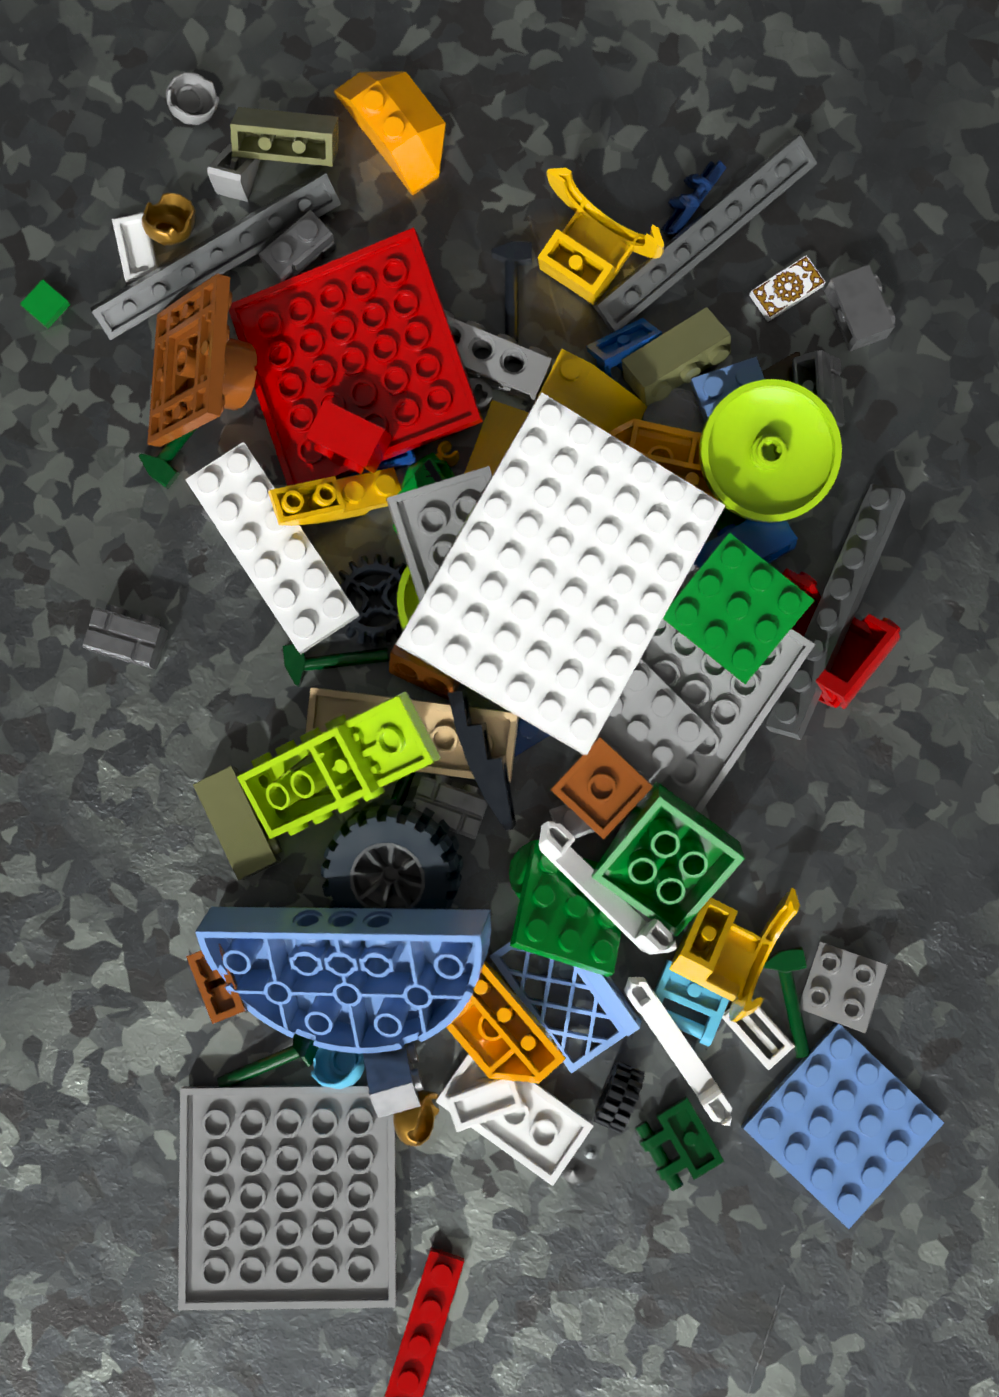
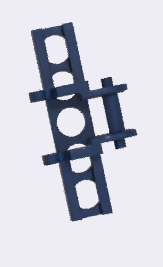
[661,161,726,236]

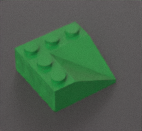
[591,781,745,937]

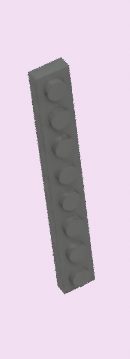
[593,135,818,333]
[90,171,342,340]
[765,484,906,740]

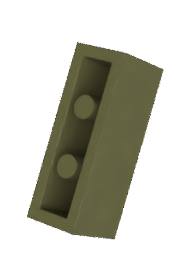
[230,107,339,167]
[621,307,731,407]
[193,766,283,880]

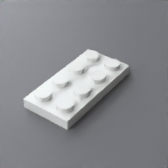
[435,1054,594,1186]

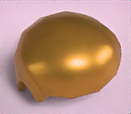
[141,193,195,245]
[393,1090,439,1146]

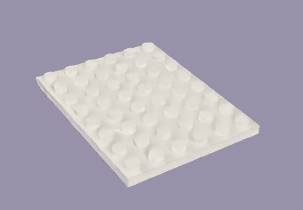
[395,393,725,755]

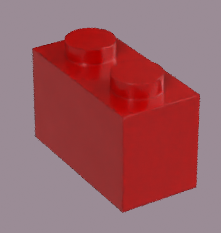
[306,399,393,474]

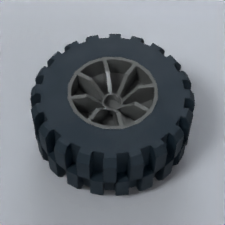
[321,799,463,909]

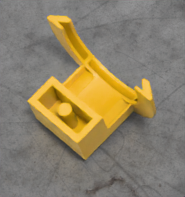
[537,168,664,304]
[669,888,800,1022]

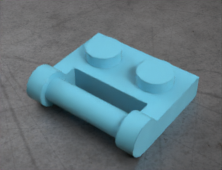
[643,959,729,1047]

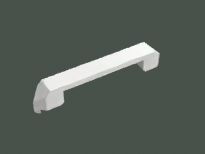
[539,821,677,954]
[624,977,732,1126]

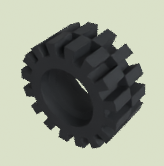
[593,1060,645,1134]

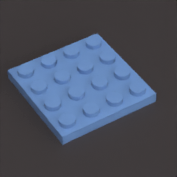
[741,1022,944,1229]

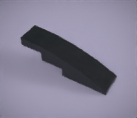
[448,689,516,830]

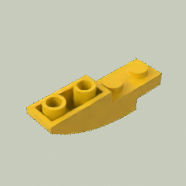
[268,467,401,526]

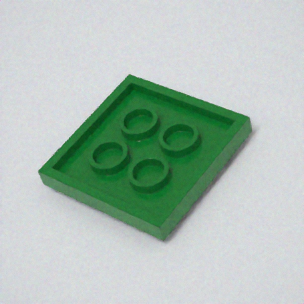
[663,532,814,684]
[510,842,621,977]

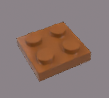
[551,736,653,839]

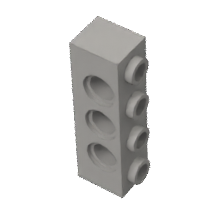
[445,310,552,404]

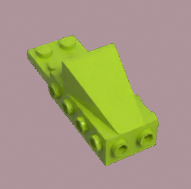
[237,691,441,839]

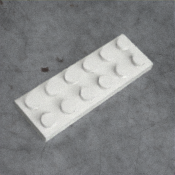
[185,442,359,654]

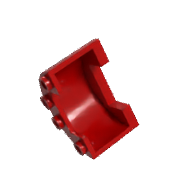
[782,568,901,709]

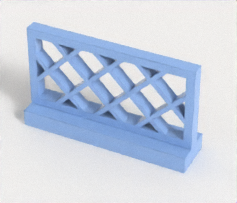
[490,941,642,1073]

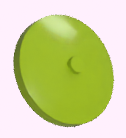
[699,379,842,523]

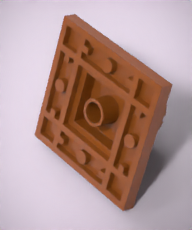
[147,273,257,447]

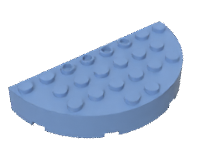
[195,907,491,1053]

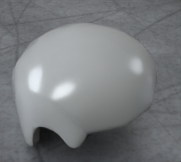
[166,72,219,125]

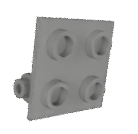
[799,942,888,1033]

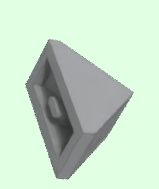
[207,144,260,202]

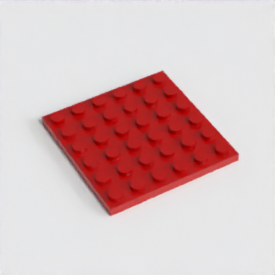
[229,227,483,486]

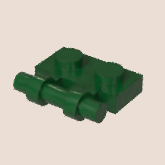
[635,1096,725,1191]

